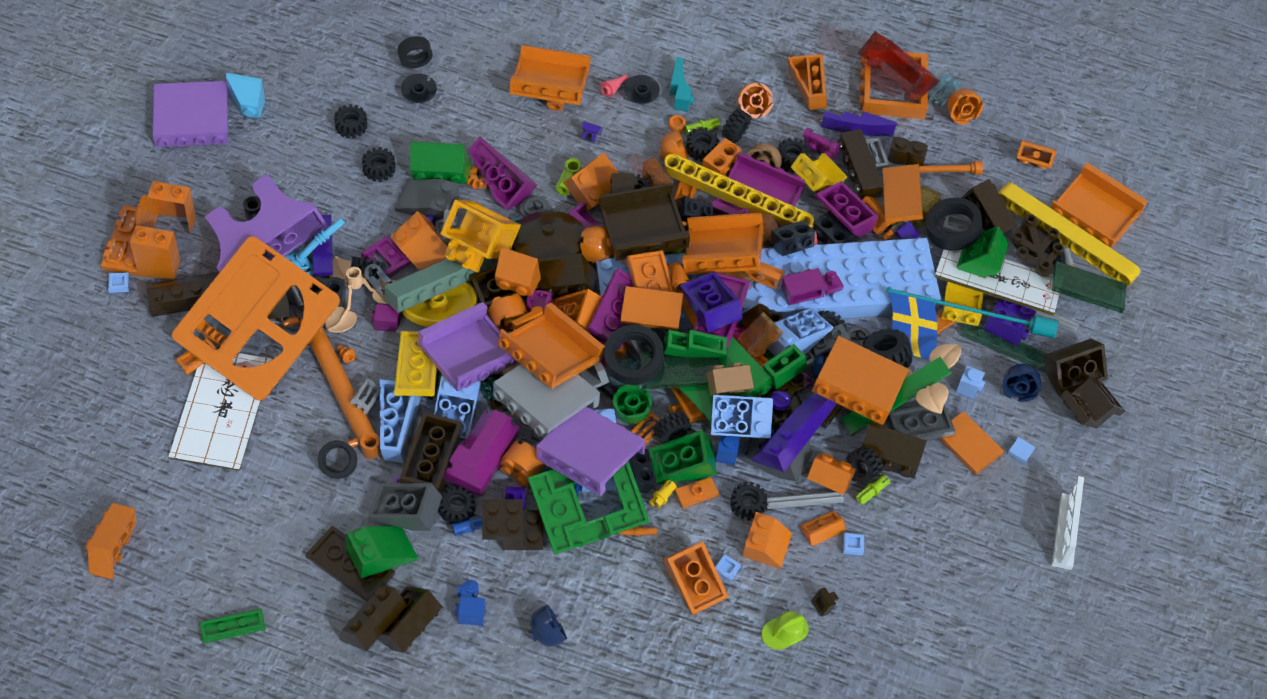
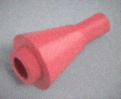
[600,74,629,98]

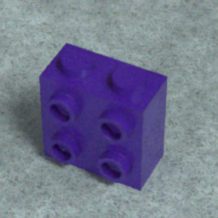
[984,296,1037,346]

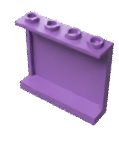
[153,81,229,147]
[417,302,519,391]
[536,407,645,496]

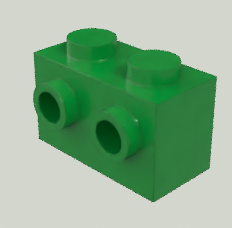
[763,344,807,389]

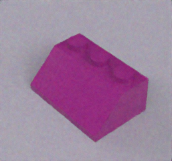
[815,181,879,238]

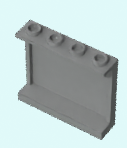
[493,364,600,438]

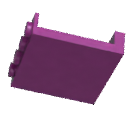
[712,152,805,240]

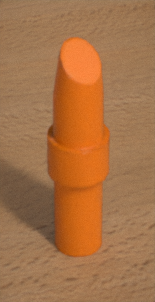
[619,526,657,536]

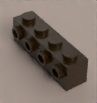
[837,129,884,200]

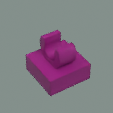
[822,270,844,296]

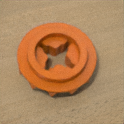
[467,165,488,189]

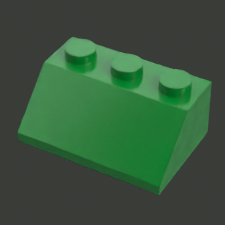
[410,141,471,184]
[957,226,1009,278]

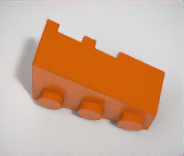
[788,54,827,110]
[86,503,136,579]

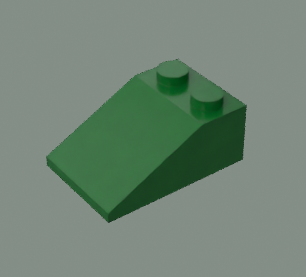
[649,430,717,484]
[345,526,418,579]

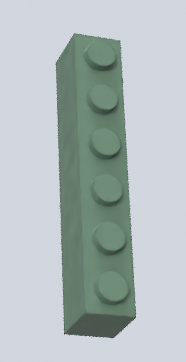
[384,258,492,313]

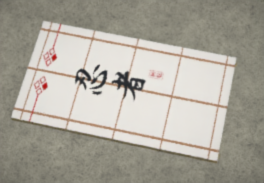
[934,249,1063,316]
[168,353,273,471]

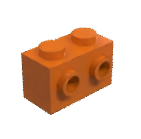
[1016,139,1057,169]
[807,453,856,495]

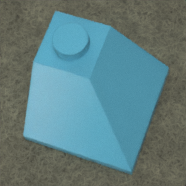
[226,73,265,118]

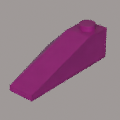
[468,136,538,211]

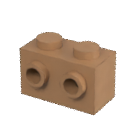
[706,363,754,396]

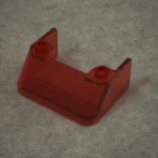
[857,31,940,101]

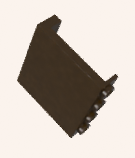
[599,183,690,261]

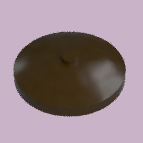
[512,211,584,259]

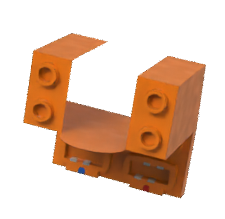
[101,181,196,279]

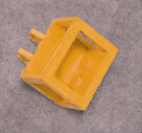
[441,199,521,272]

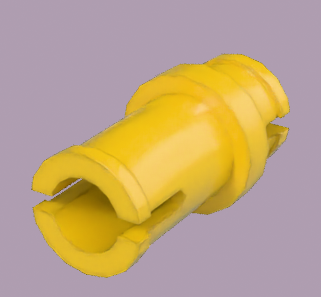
[649,480,677,509]

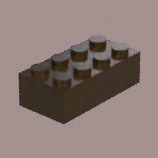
[399,412,462,494]

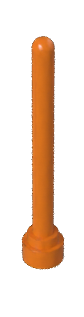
[919,161,983,175]

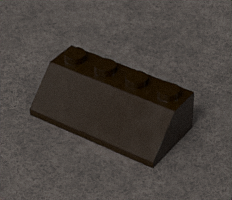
[146,271,220,317]

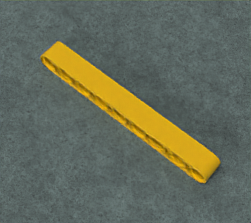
[664,154,814,229]
[998,182,1140,287]

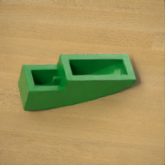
[663,330,727,358]

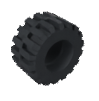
[862,328,912,368]

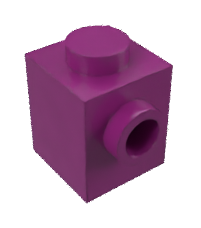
[371,304,400,332]

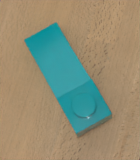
[670,57,694,112]

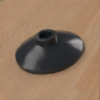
[401,74,437,103]
[624,75,660,104]

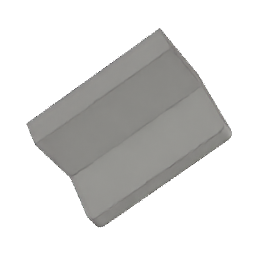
[579,361,609,388]

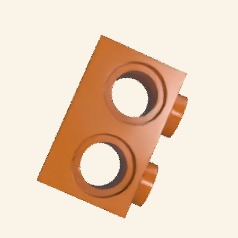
[702,138,742,177]

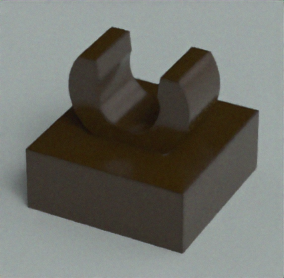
[811,587,839,617]

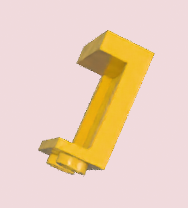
[791,153,847,192]
[941,279,984,326]

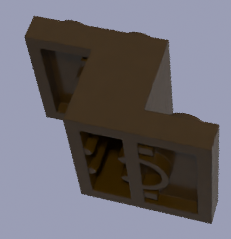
[1061,377,1126,428]
[482,499,543,550]

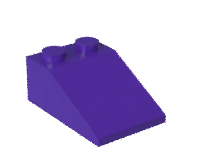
[680,271,742,332]

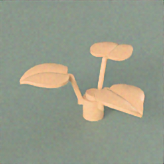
[325,256,395,333]
[905,344,961,414]

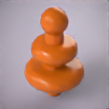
[337,345,356,364]

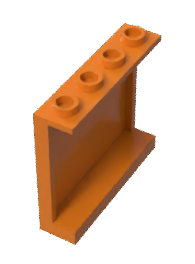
[509,45,591,105]
[1050,162,1148,248]
[682,213,764,275]
[498,303,605,389]
[812,336,909,425]

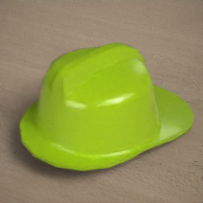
[762,611,809,650]

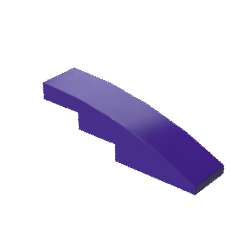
[821,111,897,136]
[313,215,333,276]

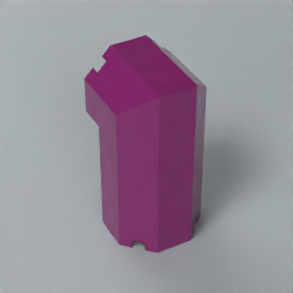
[446,410,519,496]

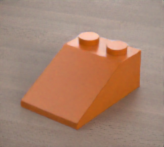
[563,152,619,211]
[391,211,448,271]
[552,289,602,334]
[662,541,729,615]

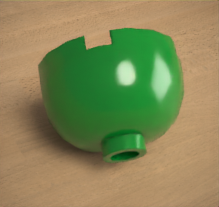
[613,385,652,424]

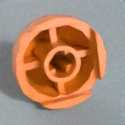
[737,83,773,118]
[946,88,983,125]
[658,130,689,166]
[580,226,613,264]

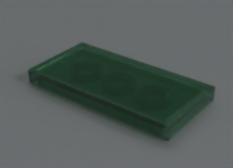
[1051,261,1127,313]
[640,352,719,389]

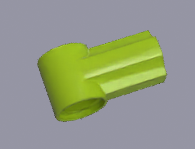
[555,158,581,196]

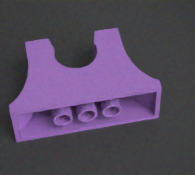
[204,174,328,272]

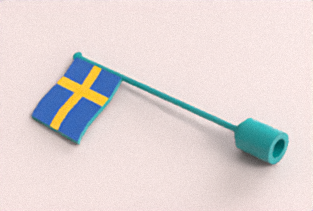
[886,287,1059,360]

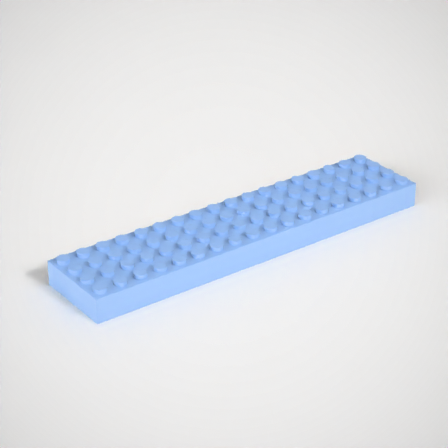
[595,238,941,330]

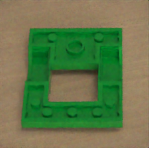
[528,461,650,555]

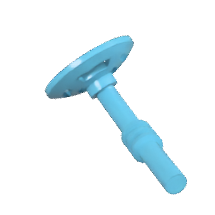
[284,218,345,277]

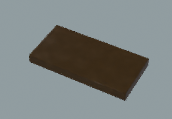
[305,526,395,602]

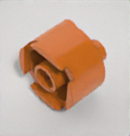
[487,294,528,334]
[500,440,546,487]

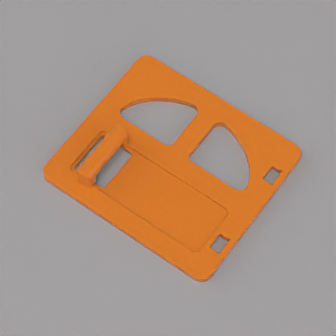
[172,236,340,401]

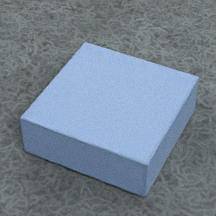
[108,272,129,293]
[1008,437,1035,464]
[843,533,864,555]
[715,554,741,582]

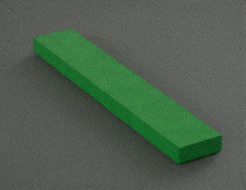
[842,357,951,436]

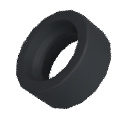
[397,36,433,69]
[318,440,358,479]

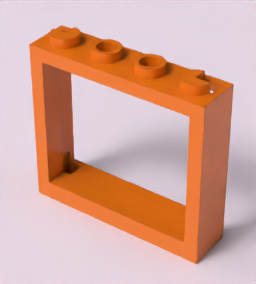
[859,48,928,120]

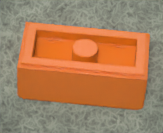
[800,511,846,546]

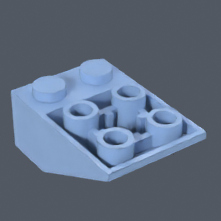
[763,308,833,356]
[434,374,483,439]
[711,395,773,438]

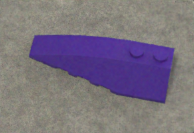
[752,393,837,472]

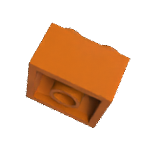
[495,247,541,297]
[742,512,792,569]

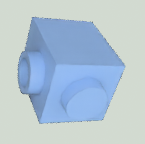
[956,366,986,399]

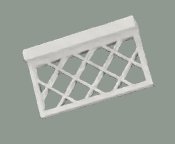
[1051,476,1084,570]

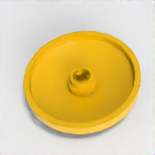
[402,282,477,327]

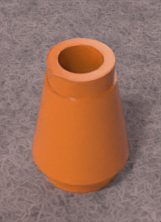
[672,265,690,293]

